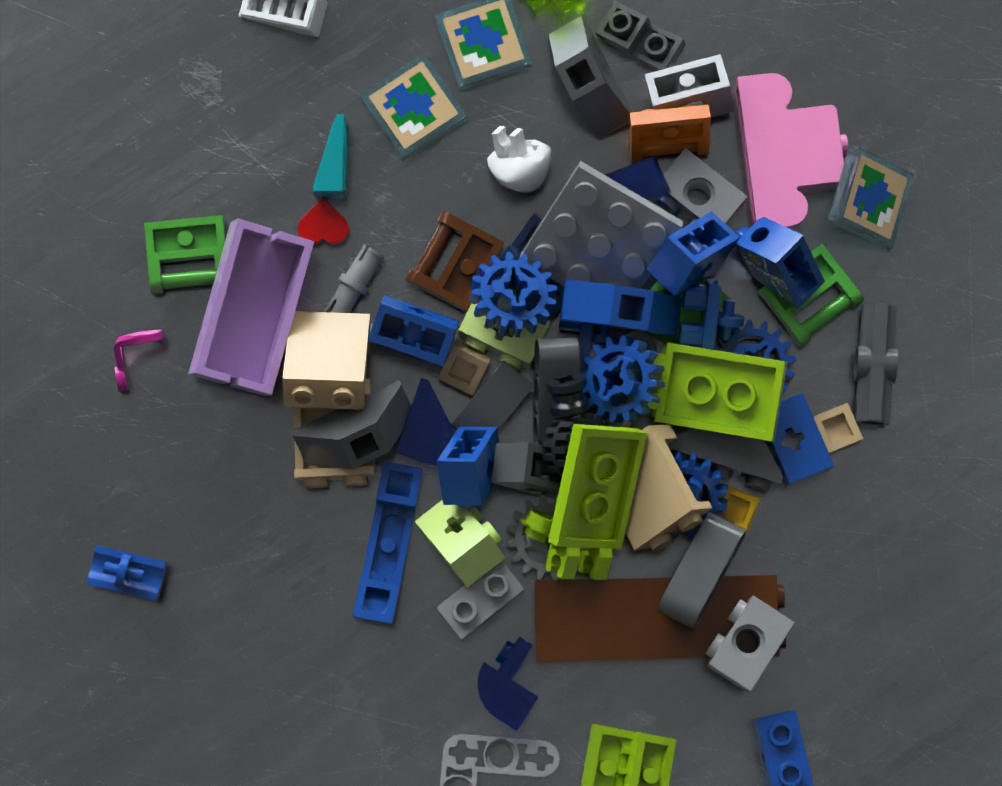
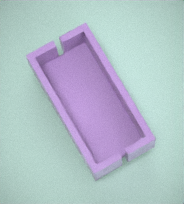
[188,218,314,396]

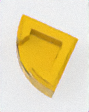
[722,485,761,536]

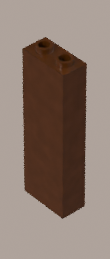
[534,575,786,663]

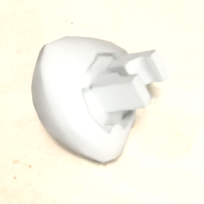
[487,126,551,193]

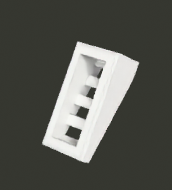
[239,0,328,37]

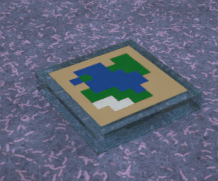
[434,0,532,90]
[360,53,468,161]
[828,146,914,248]

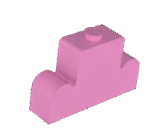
[734,73,849,231]

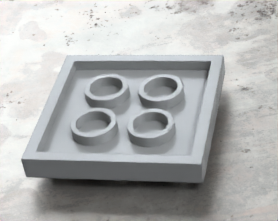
[519,161,683,289]

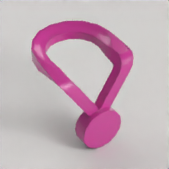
[114,330,163,392]

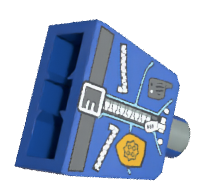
[734,217,825,309]

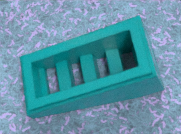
[313,114,349,200]

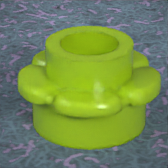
[521,509,553,543]

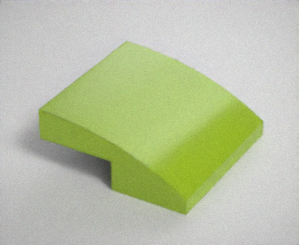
[581,724,677,786]

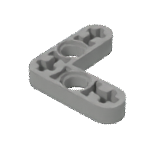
[440,734,560,786]

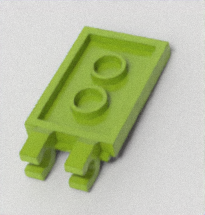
[625,342,788,442]
[545,424,647,580]

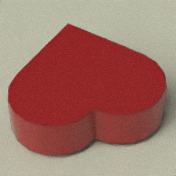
[297,197,350,246]

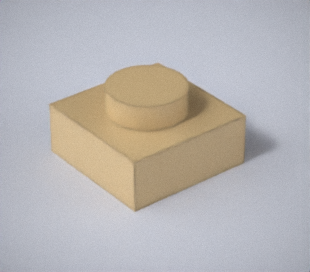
[437,341,491,396]
[813,402,863,454]

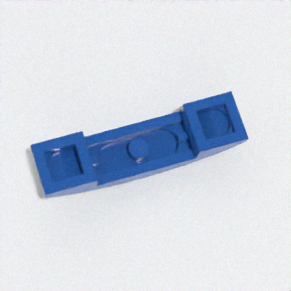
[352,461,423,625]

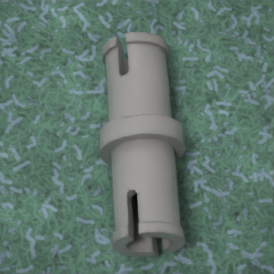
[322,244,384,313]

